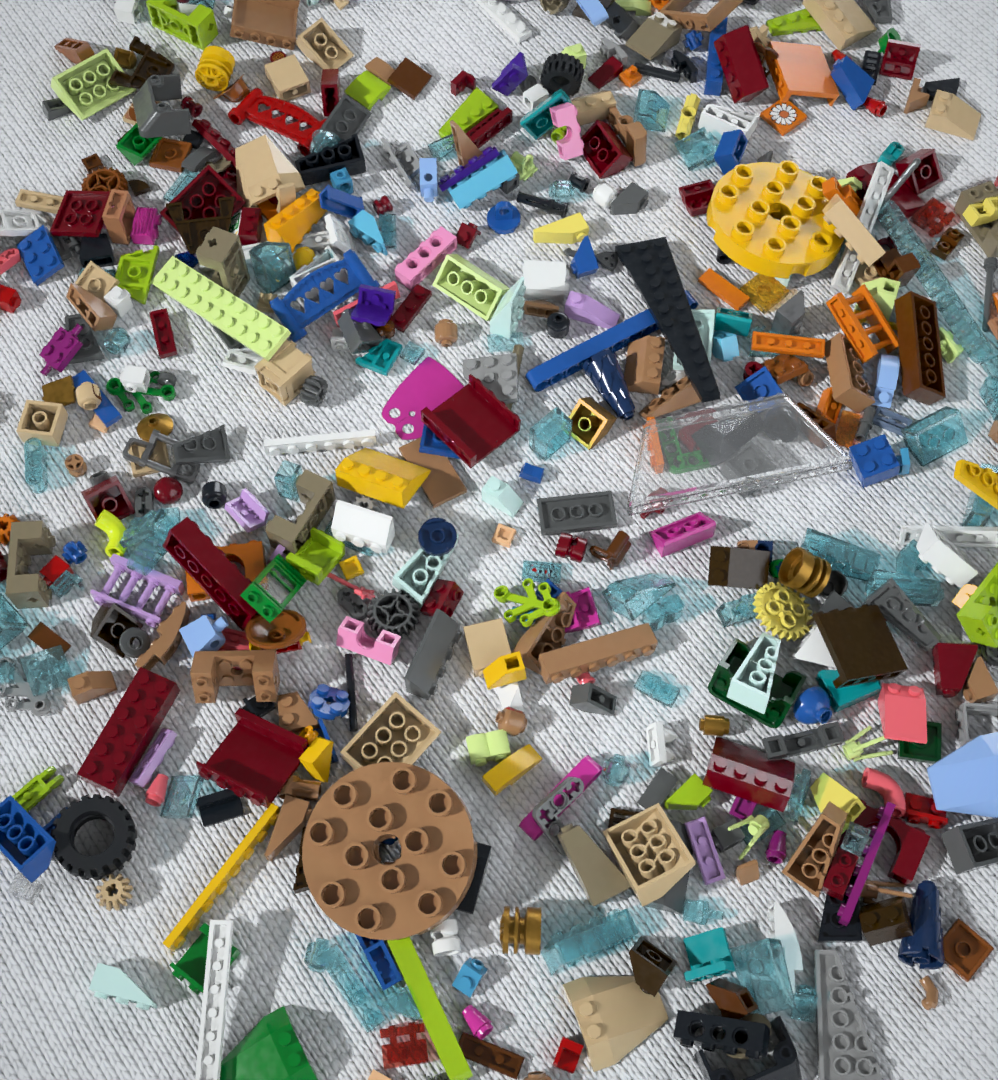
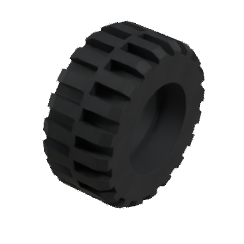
[50,794,137,880]

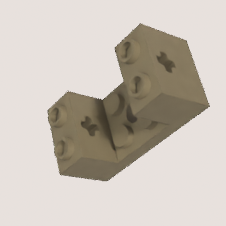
[954,181,998,258]
[196,226,250,298]
[265,469,336,555]
[5,520,56,609]

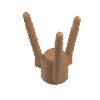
[860,879,913,904]

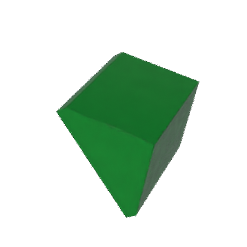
[116,124,163,166]

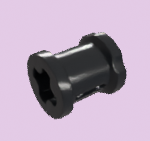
[568,172,590,193]

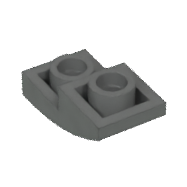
[181,146,216,172]
[637,767,678,809]

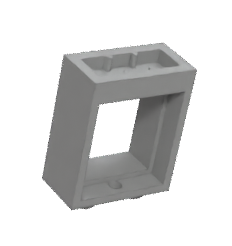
[955,703,998,747]

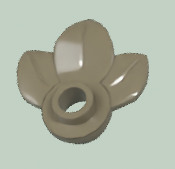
[202,156,232,173]

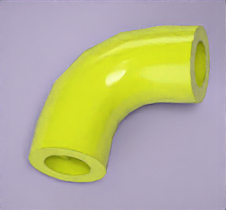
[94,509,129,557]

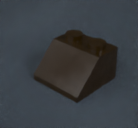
[859,896,913,946]

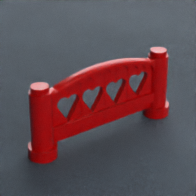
[228,88,326,156]

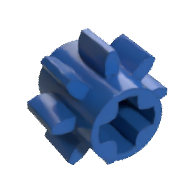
[683,30,704,50]
[62,541,88,565]

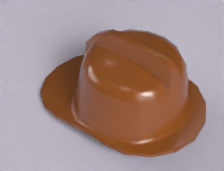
[213,74,250,103]

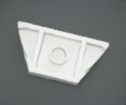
[0,209,51,237]

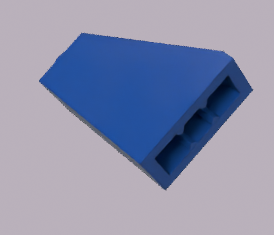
[830,55,875,111]

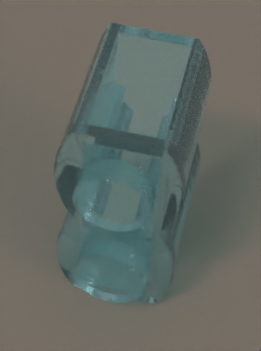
[642,594,685,631]

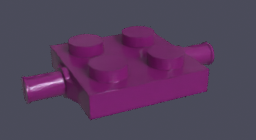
[39,323,83,377]

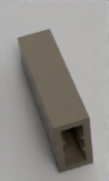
[557,823,631,906]

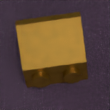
[562,397,617,450]

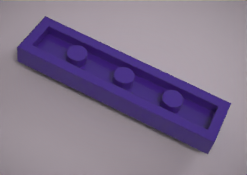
[438,146,500,192]

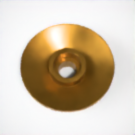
[137,413,174,441]

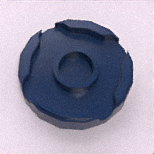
[418,518,457,556]

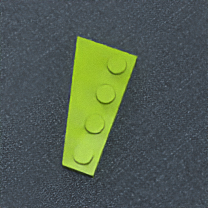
[439,87,499,144]

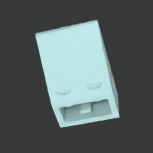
[490,277,526,339]

